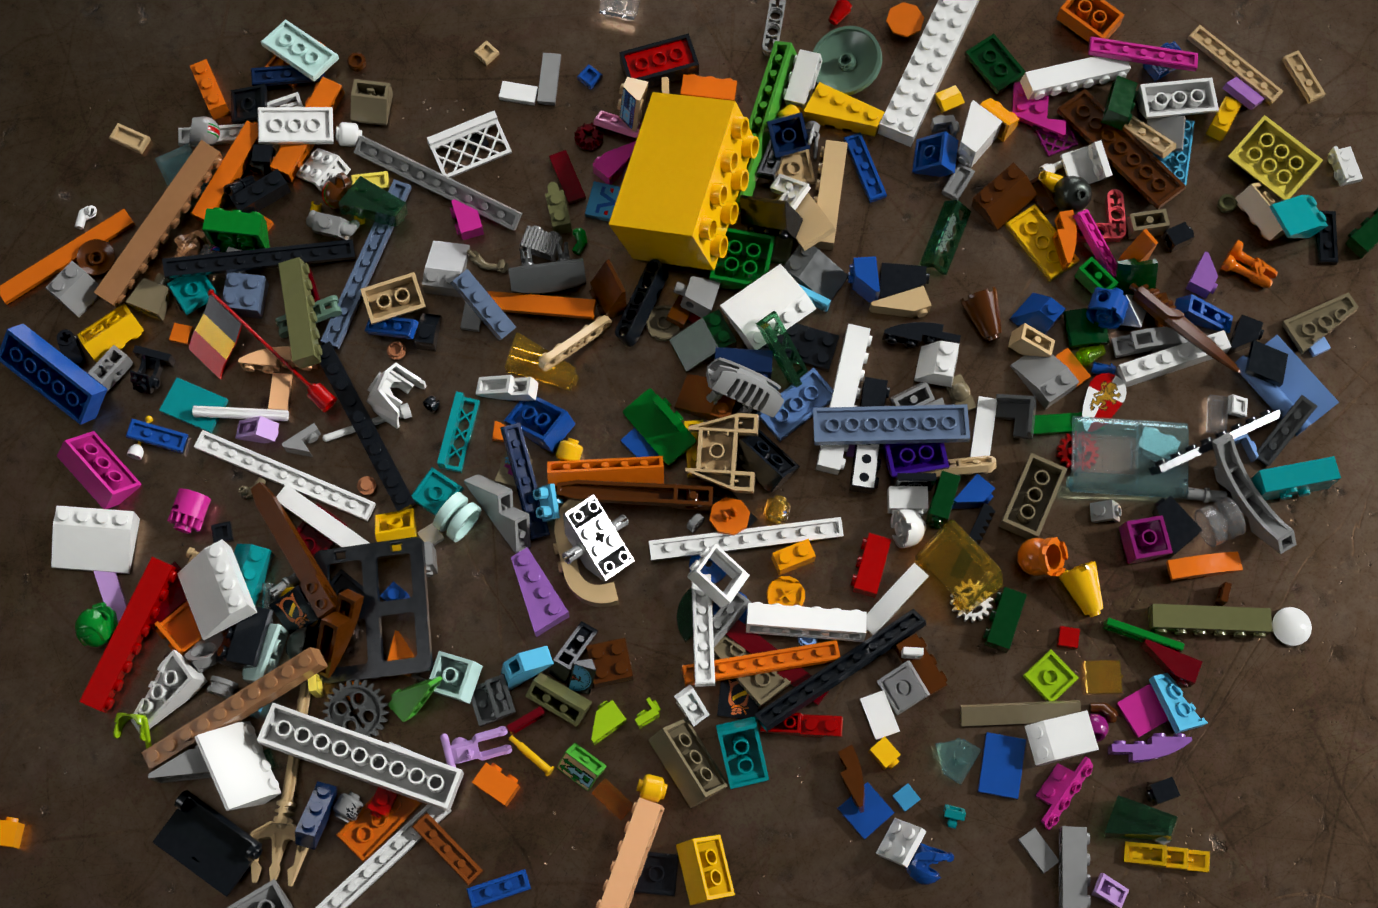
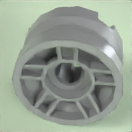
[206,675,239,699]

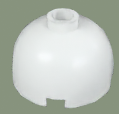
[890,509,926,548]

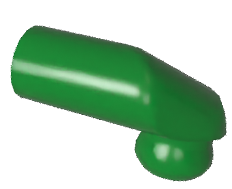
[572,228,588,256]

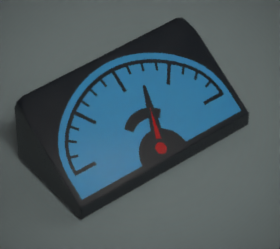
[567,659,596,695]

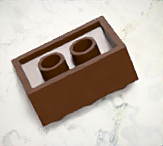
[972,162,1037,231]

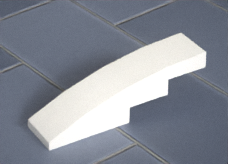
[866,563,929,635]

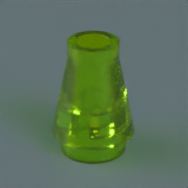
[1076,345,1106,366]

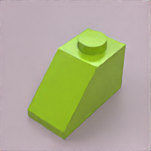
[591,700,627,746]

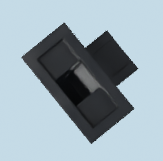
[130,345,176,394]

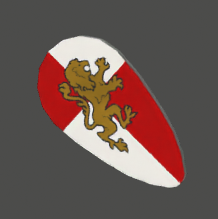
[1082,373,1127,433]

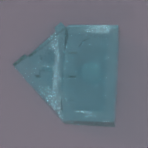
[935,738,981,785]

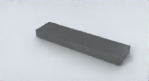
[1257,395,1318,467]

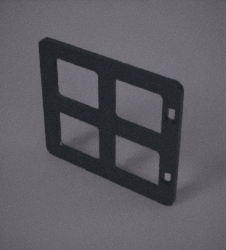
[314,537,433,684]

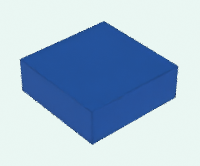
[577,64,603,89]

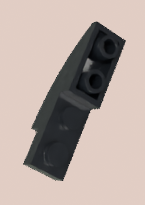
[882,322,961,348]

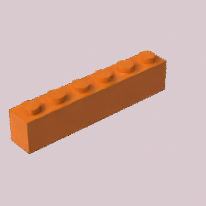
[270,77,345,183]
[547,456,664,492]

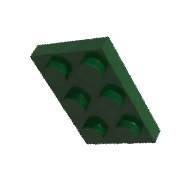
[964,33,1026,95]

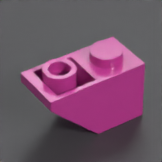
[450,199,484,240]

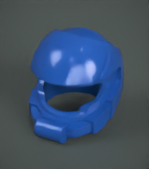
[905,843,954,885]

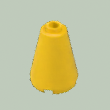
[1059,561,1103,618]

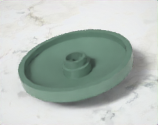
[813,26,882,95]

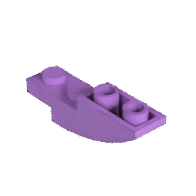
[1108,733,1192,763]

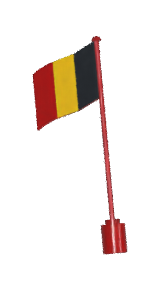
[189,289,337,412]

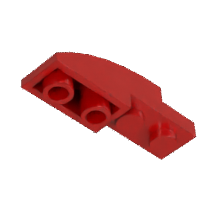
[760,713,843,738]

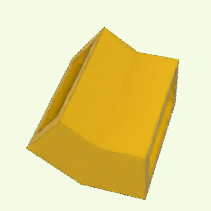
[935,85,965,113]

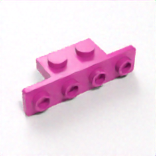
[1036,756,1093,831]

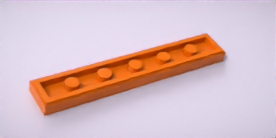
[487,291,596,319]

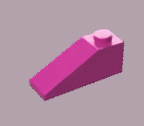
[593,141,636,185]

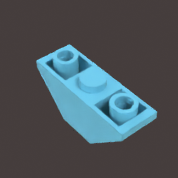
[501,646,554,691]

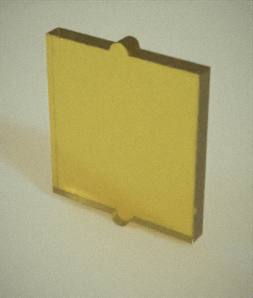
[1084,660,1123,694]

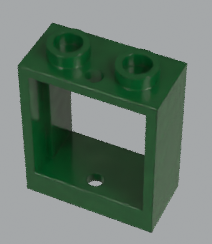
[925,470,961,530]

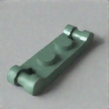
[275,295,342,338]

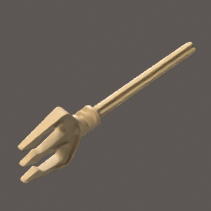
[250,682,311,887]

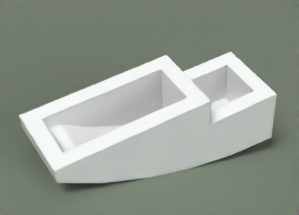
[476,375,539,401]

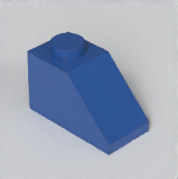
[952,473,995,509]

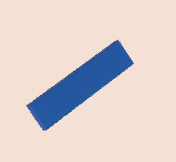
[843,132,887,203]

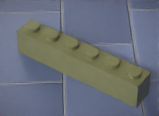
[278,257,322,369]
[1148,604,1272,638]

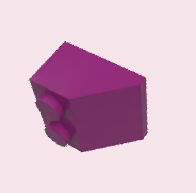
[1118,515,1173,564]

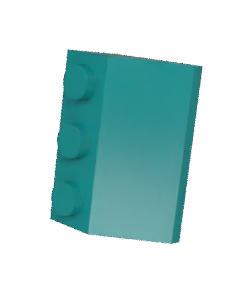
[234,544,275,606]

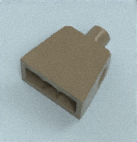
[126,273,172,321]

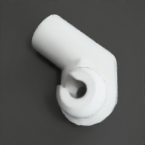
[74,205,97,230]

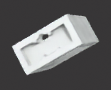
[687,544,750,608]

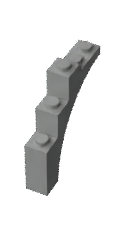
[1212,432,1297,554]

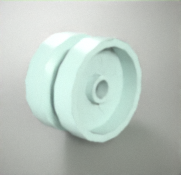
[433,492,482,542]

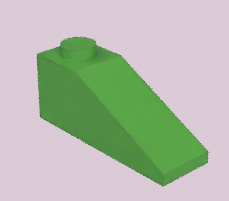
[388,676,443,722]

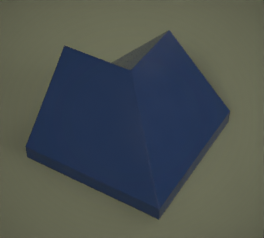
[766,112,810,158]

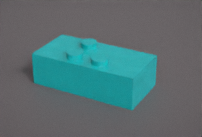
[1251,456,1341,501]

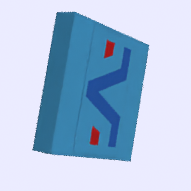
[585,181,621,222]

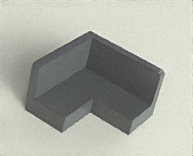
[996,394,1037,439]

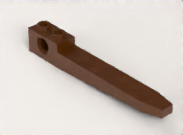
[557,480,713,511]
[251,482,338,618]

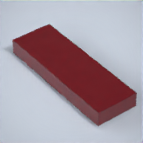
[549,150,586,205]

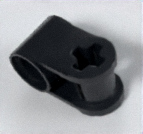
[57,329,86,365]

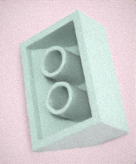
[242,623,289,684]

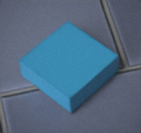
[892,783,921,812]

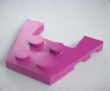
[1011,82,1066,138]

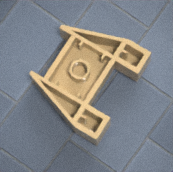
[685,413,759,494]

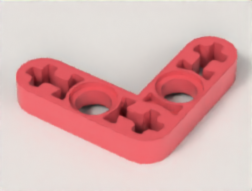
[1076,189,1127,242]

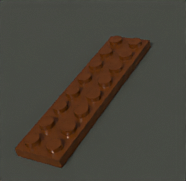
[1057,89,1186,210]

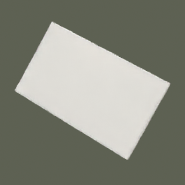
[860,690,900,740]

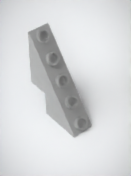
[464,474,531,554]

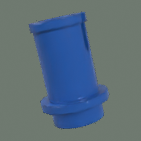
[1091,361,1116,375]

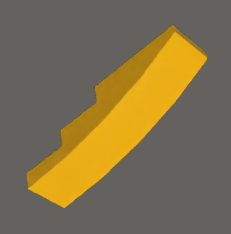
[1124,841,1210,873]

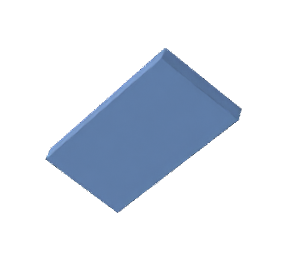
[755,368,834,442]

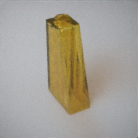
[505,332,579,391]

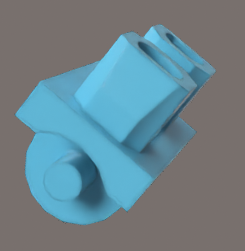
[533,484,564,522]

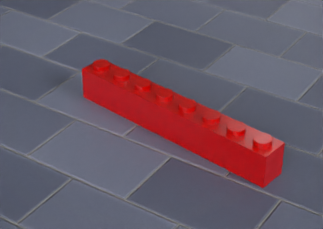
[79,557,178,713]

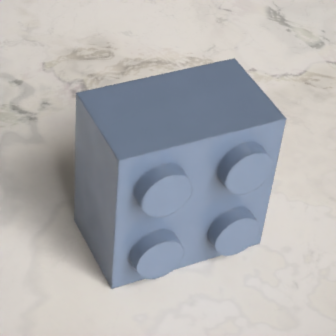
[222,272,269,319]

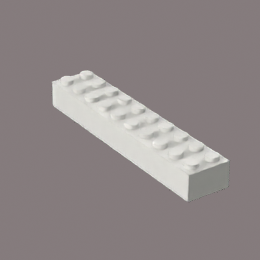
[877,0,980,147]
[257,703,464,812]

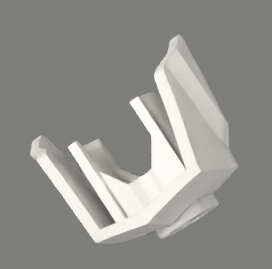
[366,363,427,429]

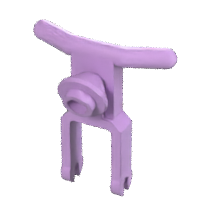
[440,726,512,767]

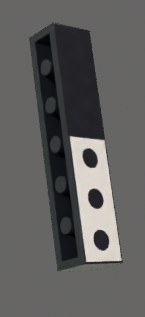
[849,377,890,494]

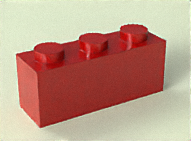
[850,533,892,598]

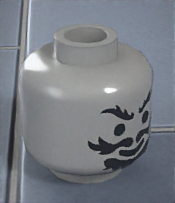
[333,791,363,823]

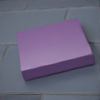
[1223,76,1265,110]

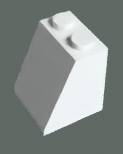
[957,100,1003,168]

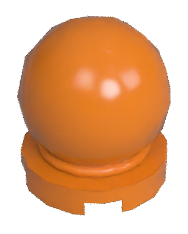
[1017,537,1068,577]

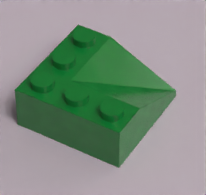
[202,207,270,252]
[710,228,775,289]

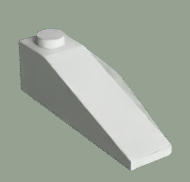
[131,650,208,734]

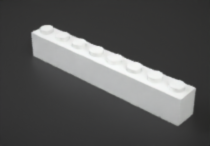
[815,324,872,475]

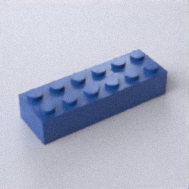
[0,324,108,425]

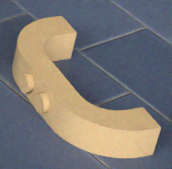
[553,499,619,607]

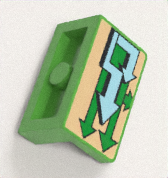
[557,743,607,791]

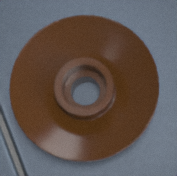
[77,239,115,275]

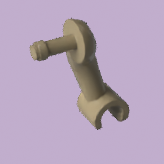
[467,250,509,273]

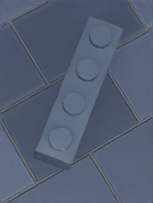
[450,269,516,341]

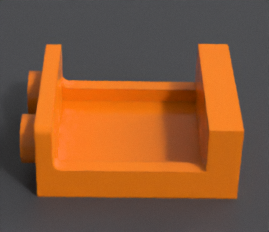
[154,598,202,656]

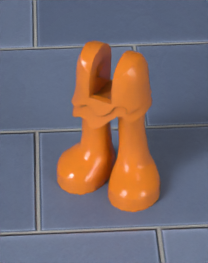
[1220,240,1278,288]

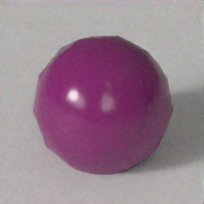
[1089,714,1109,742]

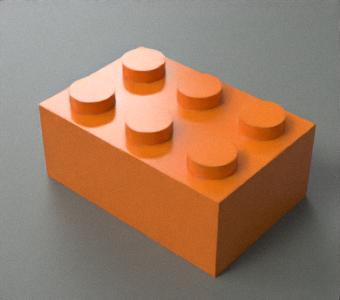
[1056,0,1125,42]

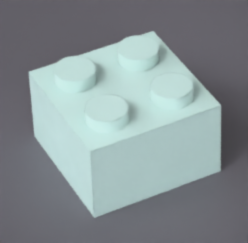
[429,651,483,704]

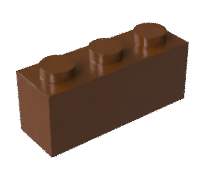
[894,634,948,700]

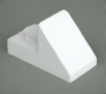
[674,685,709,726]

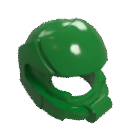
[75,602,118,647]

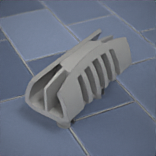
[706,357,784,418]

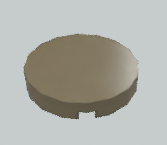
[646,304,682,342]

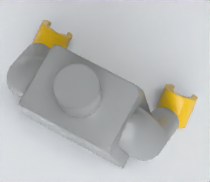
[306,201,365,240]

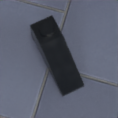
[548,621,598,683]

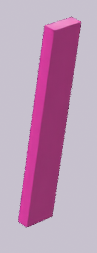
[1088,37,1198,72]

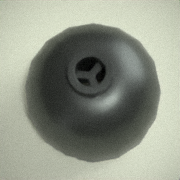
[1054,176,1092,212]
[285,627,318,659]

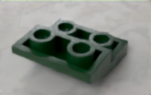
[1115,258,1158,295]
[1063,308,1110,348]

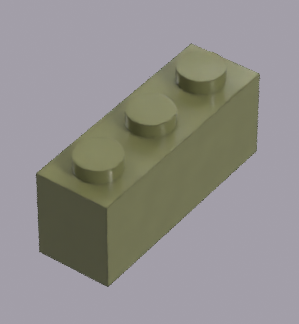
[525,672,592,727]

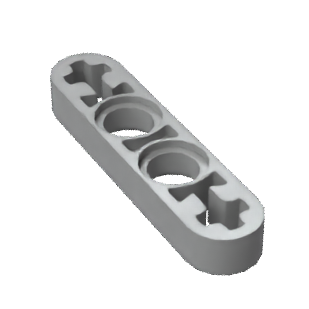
[762,0,786,57]

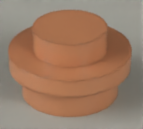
[387,341,406,360]
[357,476,377,495]

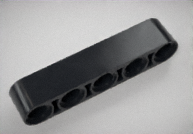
[615,259,669,347]

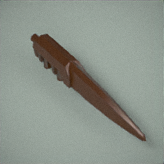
[1129,283,1241,373]

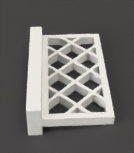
[427,111,512,178]

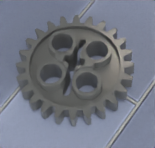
[323,679,389,738]

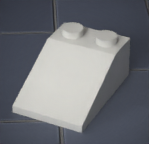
[1025,710,1099,766]

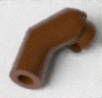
[1089,703,1118,723]

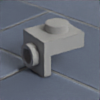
[930,115,960,138]
[1090,500,1122,523]

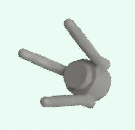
[786,121,820,159]

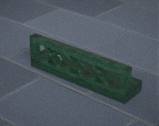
[920,200,971,275]
[756,311,808,388]

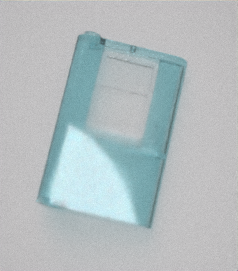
[1066,416,1189,499]

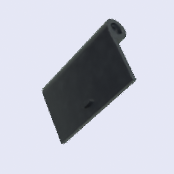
[153,790,263,897]

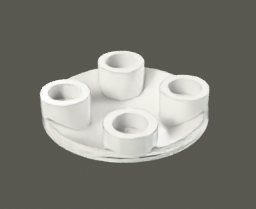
[1272,607,1312,647]

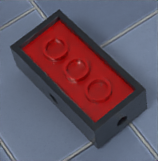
[619,33,699,89]

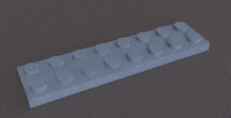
[813,404,970,445]

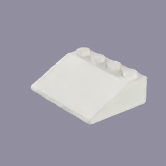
[719,264,816,350]
[51,506,140,574]
[177,539,257,640]
[195,721,282,811]

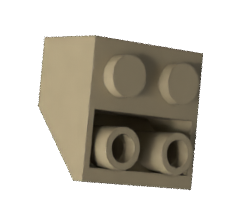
[351,79,393,126]

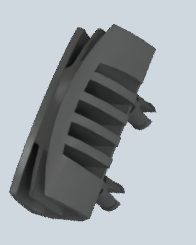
[508,242,586,294]

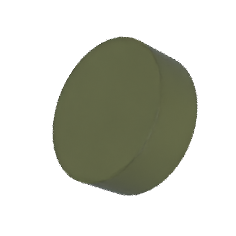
[1217,194,1237,214]

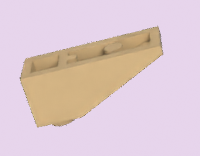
[869,286,932,318]

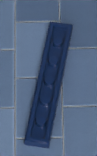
[500,423,550,540]

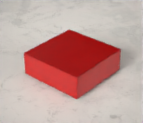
[1057,626,1080,649]

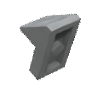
[282,423,321,457]

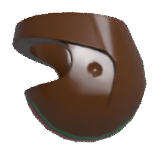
[321,173,354,209]

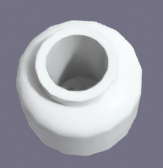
[335,122,362,147]

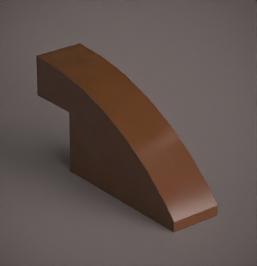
[316,589,364,678]

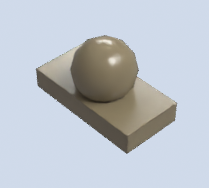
[945,374,977,412]

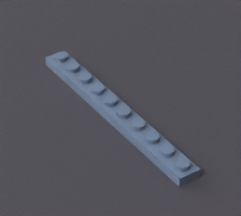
[320,179,412,350]

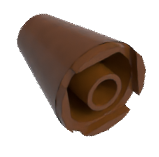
[960,287,1002,341]

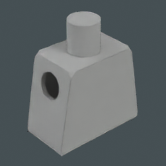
[673,276,720,318]

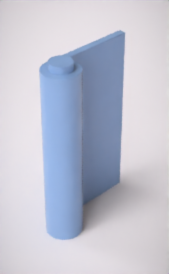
[1235,335,1339,436]

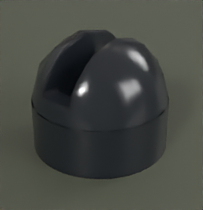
[423,396,440,413]

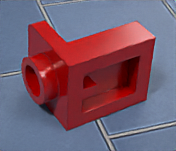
[366,787,398,819]

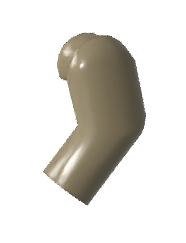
[238,477,267,499]

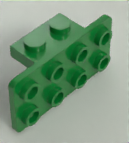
[623,388,696,465]

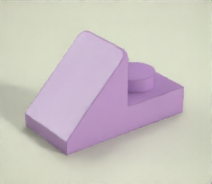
[1091,873,1129,908]

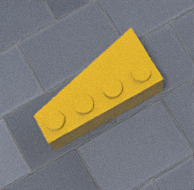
[803,82,885,136]

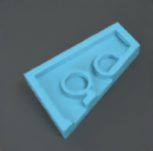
[1149,673,1208,734]

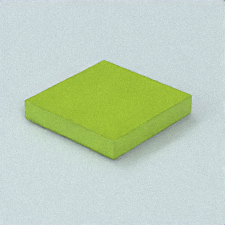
[1022,649,1079,701]

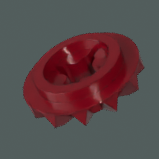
[574,122,603,150]

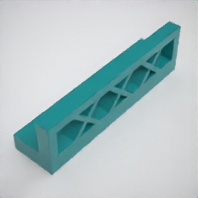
[437,391,480,473]

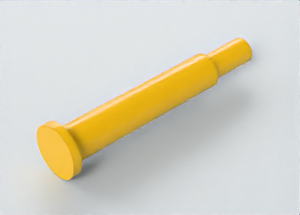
[508,735,554,777]

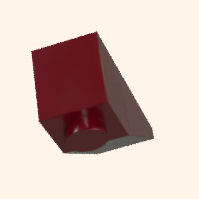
[1141,639,1202,688]

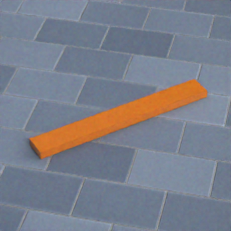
[0,209,135,305]
[681,640,841,686]

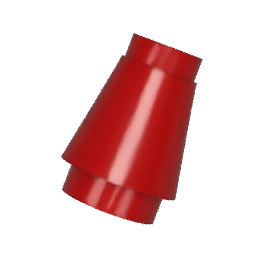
[828,0,852,26]

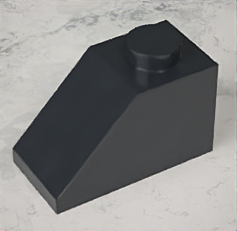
[414,313,442,351]
[1226,315,1264,355]

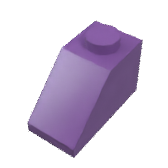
[1185,251,1218,298]

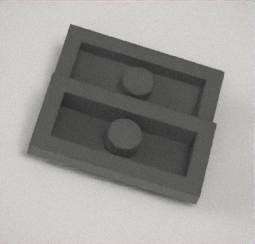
[471,674,516,727]

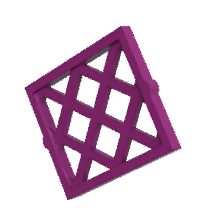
[1035,122,1078,157]

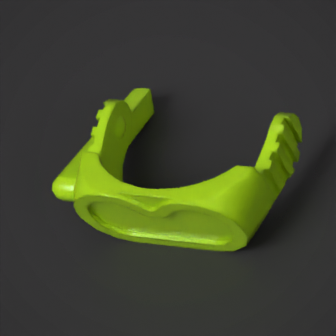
[113,713,152,749]

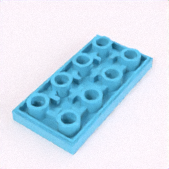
[1152,116,1195,185]

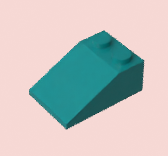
[1269,195,1328,238]
[716,716,769,789]

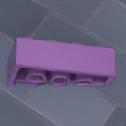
[511,547,570,637]

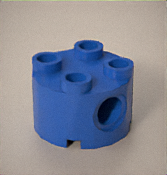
[1086,287,1129,329]

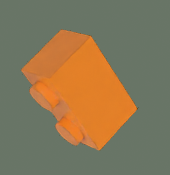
[472,762,521,808]

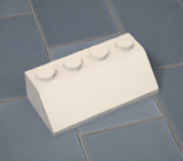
[1136,78,1219,119]

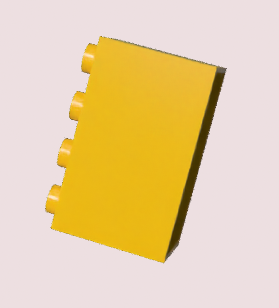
[608,92,759,271]

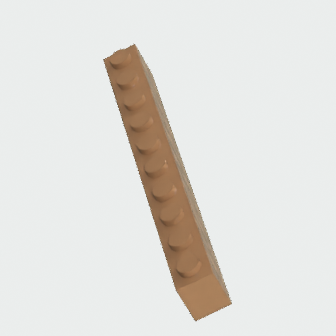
[94,140,223,308]
[141,647,328,770]

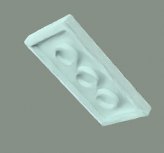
[261,19,339,82]

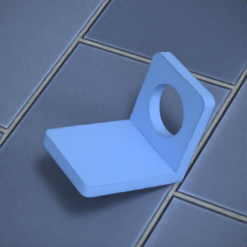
[1234,433,1259,462]

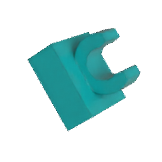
[943,804,966,829]

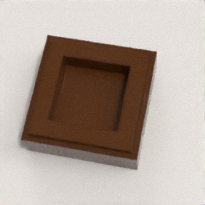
[1215,582,1232,606]

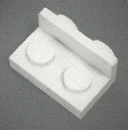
[1328,146,1363,186]

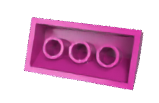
[57,431,142,509]

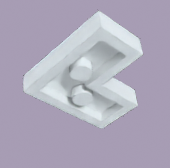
[770,174,811,210]

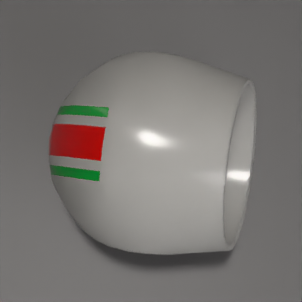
[189,116,220,146]

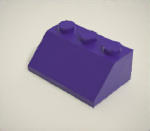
[883,443,949,478]

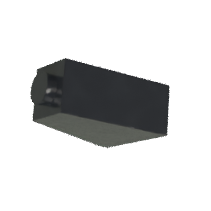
[878,263,930,300]
[1152,495,1203,558]

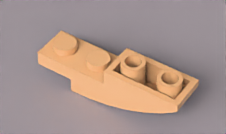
[238,346,319,374]

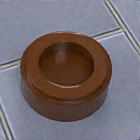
[347,52,366,72]

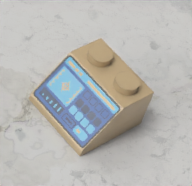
[617,77,648,131]

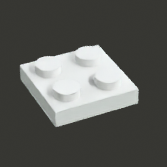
[876,818,926,868]

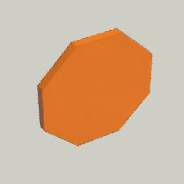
[886,2,924,37]
[709,497,750,536]

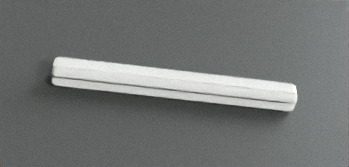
[192,406,289,421]

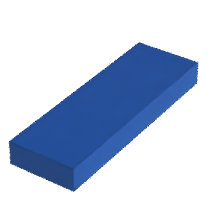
[364,317,419,339]
[126,419,189,454]
[466,869,531,908]

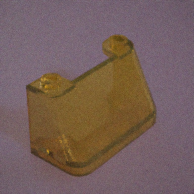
[915,519,1003,615]

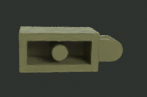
[545,182,572,234]

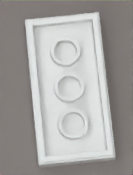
[258,107,334,144]

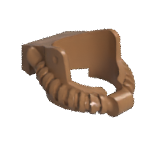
[174,230,209,257]

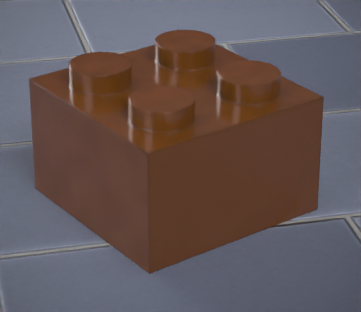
[586,638,634,688]

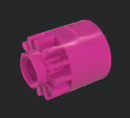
[167,488,211,534]

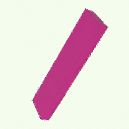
[1073,209,1117,278]

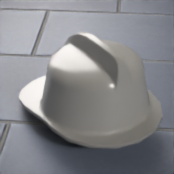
[185,633,223,673]

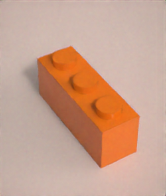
[190,59,231,120]
[680,74,737,101]

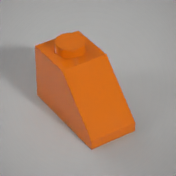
[387,630,415,677]

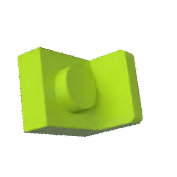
[635,697,661,729]

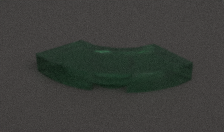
[677,587,693,643]

